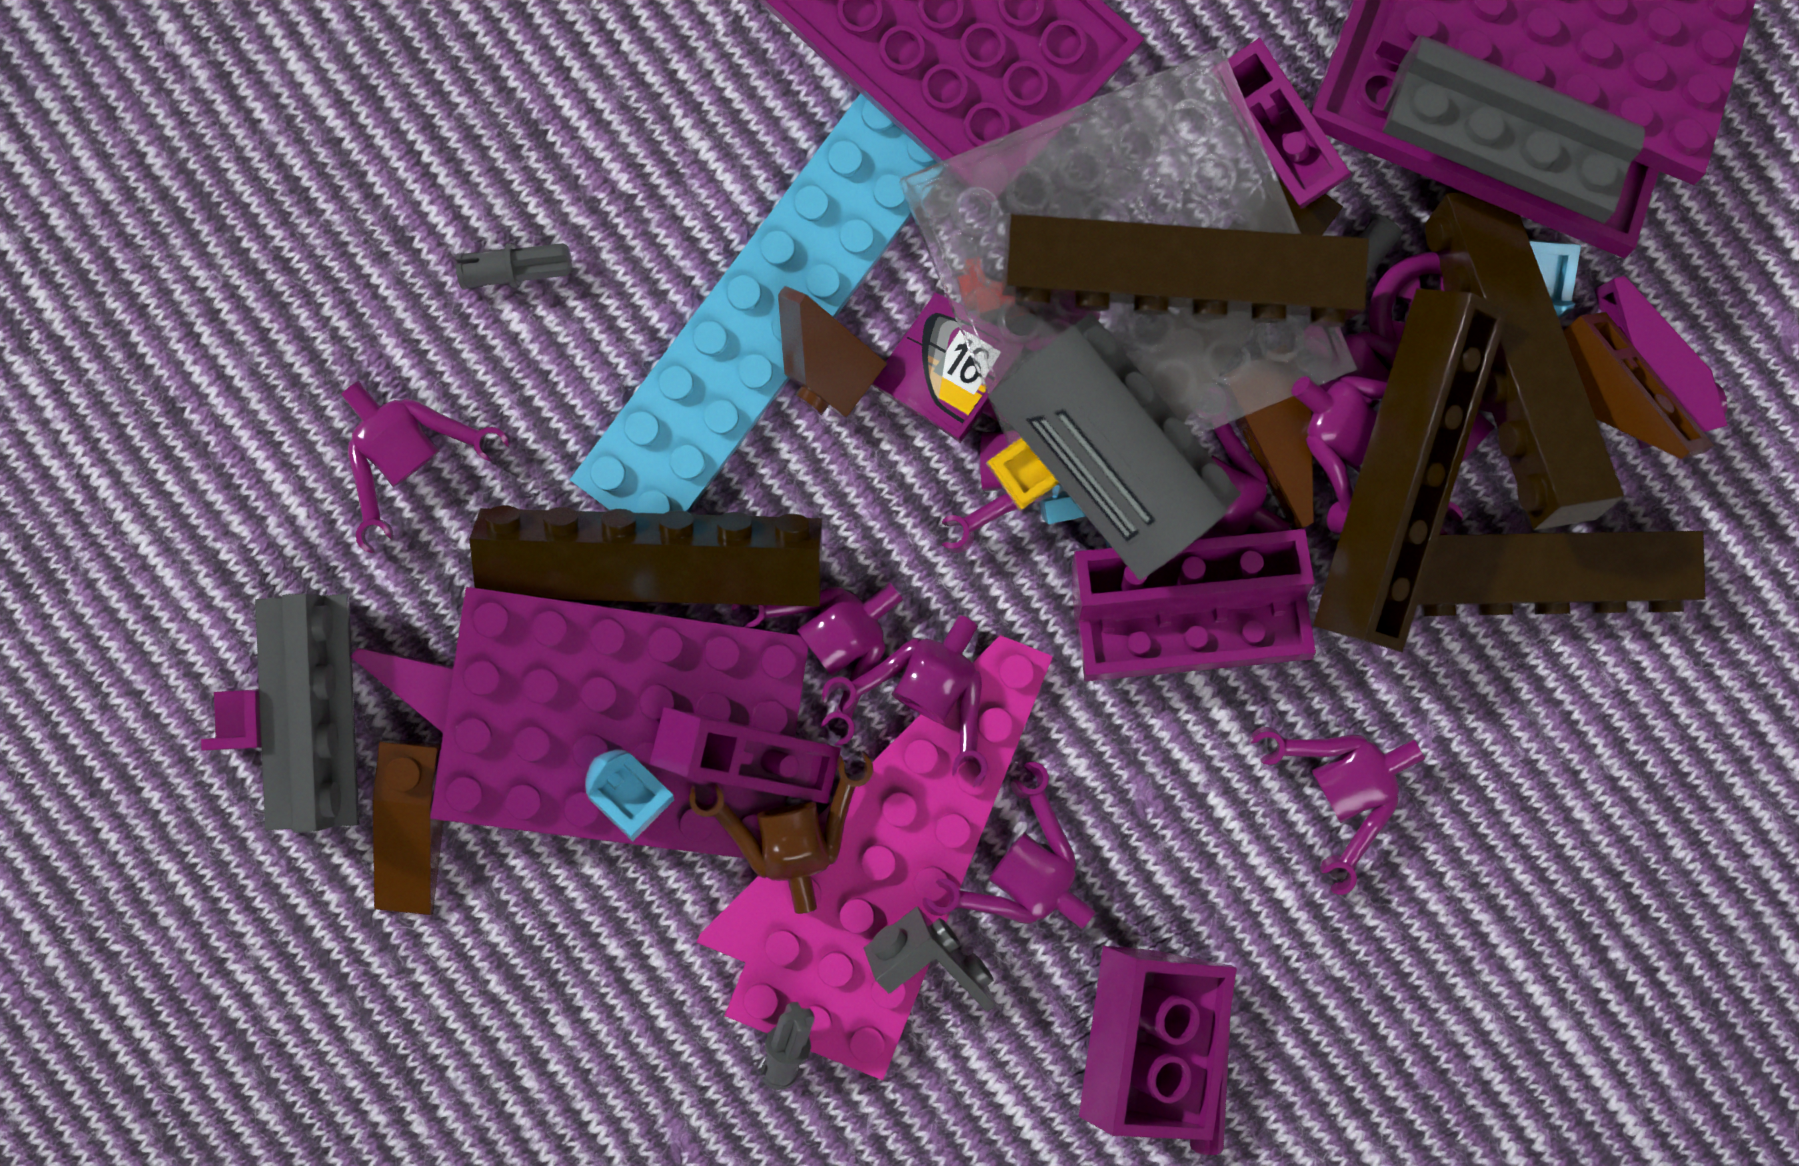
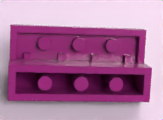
[1072,529,1316,682]

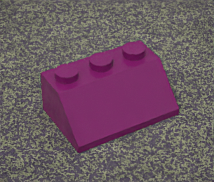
[1079,946,1237,1140]

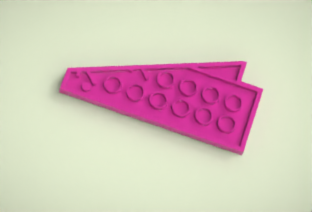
[696,635,1053,1080]

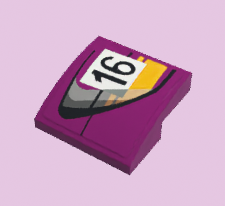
[871,292,1026,443]

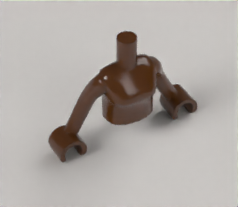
[689,751,873,914]

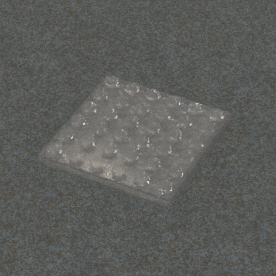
[899,47,1357,504]

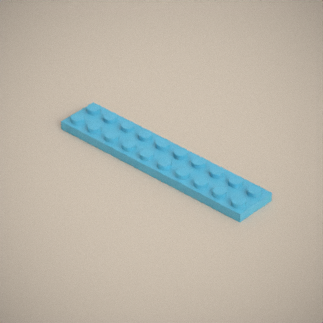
[569,93,946,513]

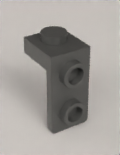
[864,906,997,1012]

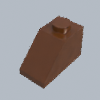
[778,286,887,418]

